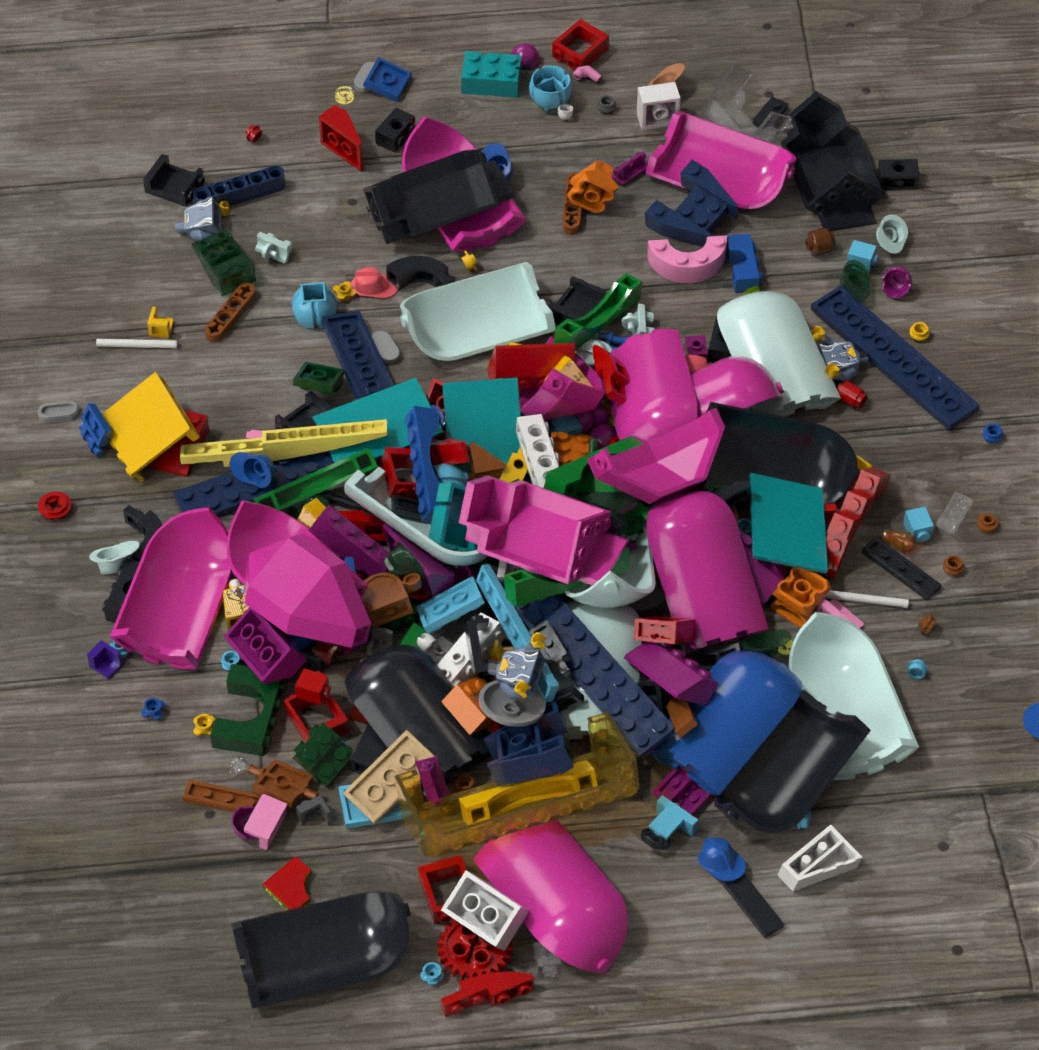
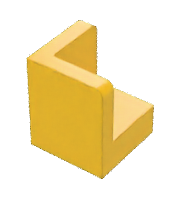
[147,306,174,339]

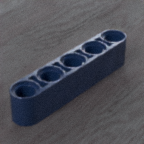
[193,166,285,206]

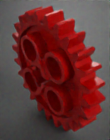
[437,919,513,981]

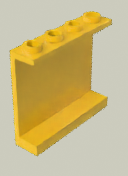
[102,372,200,482]

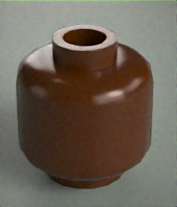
[805,228,836,255]

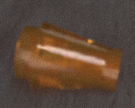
[882,529,915,552]

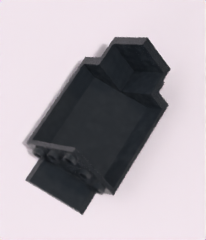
[781,91,885,231]
[363,149,516,245]

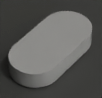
[354,62,374,93]
[371,331,400,364]
[37,401,79,423]

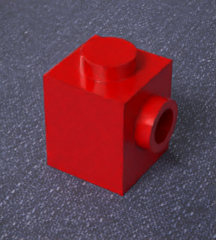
[295,668,331,706]

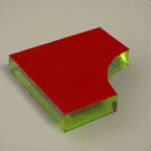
[262,856,312,910]

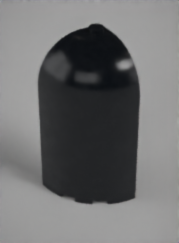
[694,402,860,504]
[345,645,492,796]
[714,690,871,833]
[231,891,411,1009]

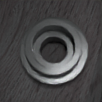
[597,95,616,113]

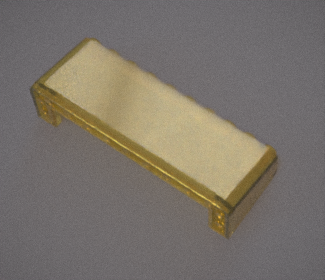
[394,712,639,857]

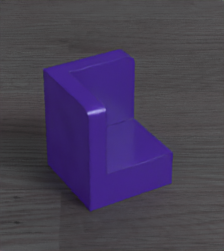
[87,640,123,679]

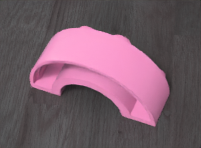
[647,235,727,283]

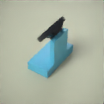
[640,795,698,850]

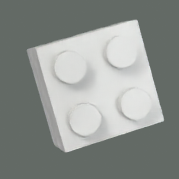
[637,82,680,130]

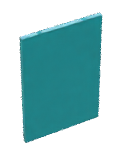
[313,378,444,463]
[443,378,525,481]
[749,473,828,574]

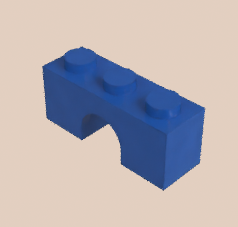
[726,234,762,293]

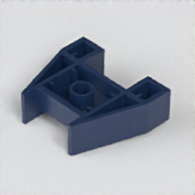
[644,159,738,247]
[484,700,574,786]

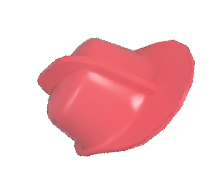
[351,267,398,298]

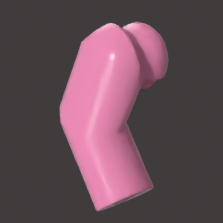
[573,66,602,83]

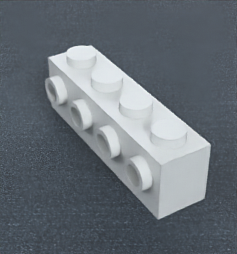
[437,613,506,687]

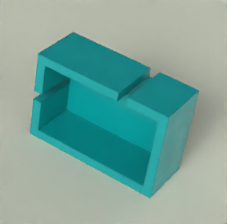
[461,51,521,98]
[428,482,478,552]

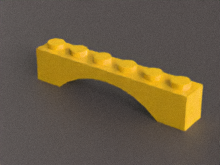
[459,760,599,828]

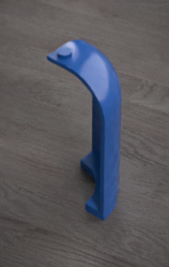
[649,651,803,795]

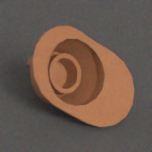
[648,63,685,90]

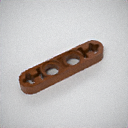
[562,172,582,235]
[205,283,256,342]

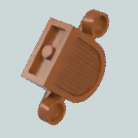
[361,573,422,628]

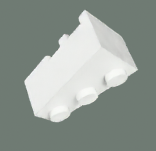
[778,825,862,891]

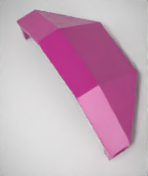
[519,336,606,421]
[587,408,725,504]
[244,533,371,648]

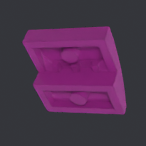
[652,767,715,817]

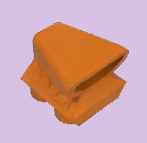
[567,160,619,214]
[771,567,832,628]

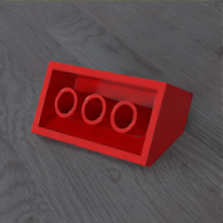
[487,343,575,390]

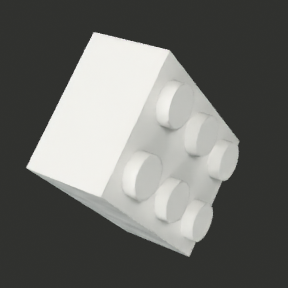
[441,871,529,951]

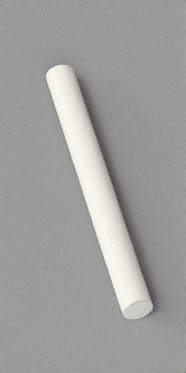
[96,339,178,348]
[824,590,909,608]

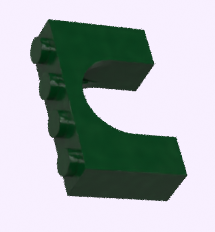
[210,664,287,756]

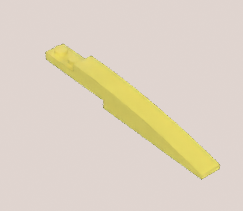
[180,419,387,467]

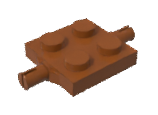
[247,759,319,808]

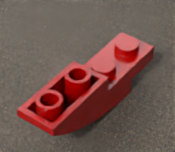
[592,345,630,405]
[430,438,470,465]
[338,510,386,541]
[441,972,534,1017]

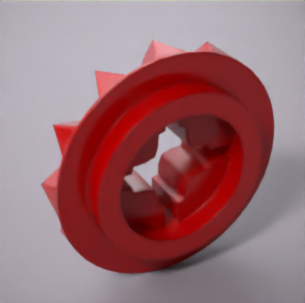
[38,491,72,521]

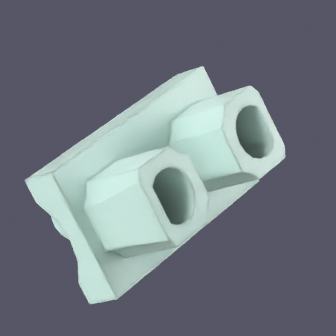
[255,232,292,264]
[622,304,654,336]

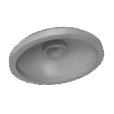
[479,680,546,727]

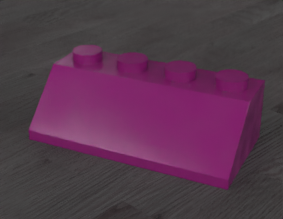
[308,505,396,578]
[382,523,456,598]
[739,529,787,606]
[224,607,307,684]
[624,641,718,706]

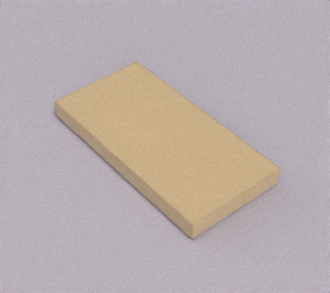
[343,730,434,825]

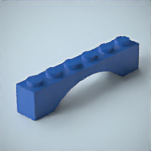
[405,406,440,523]

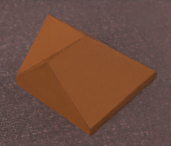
[468,441,507,479]

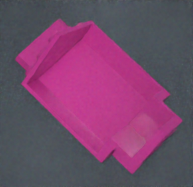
[459,476,629,585]

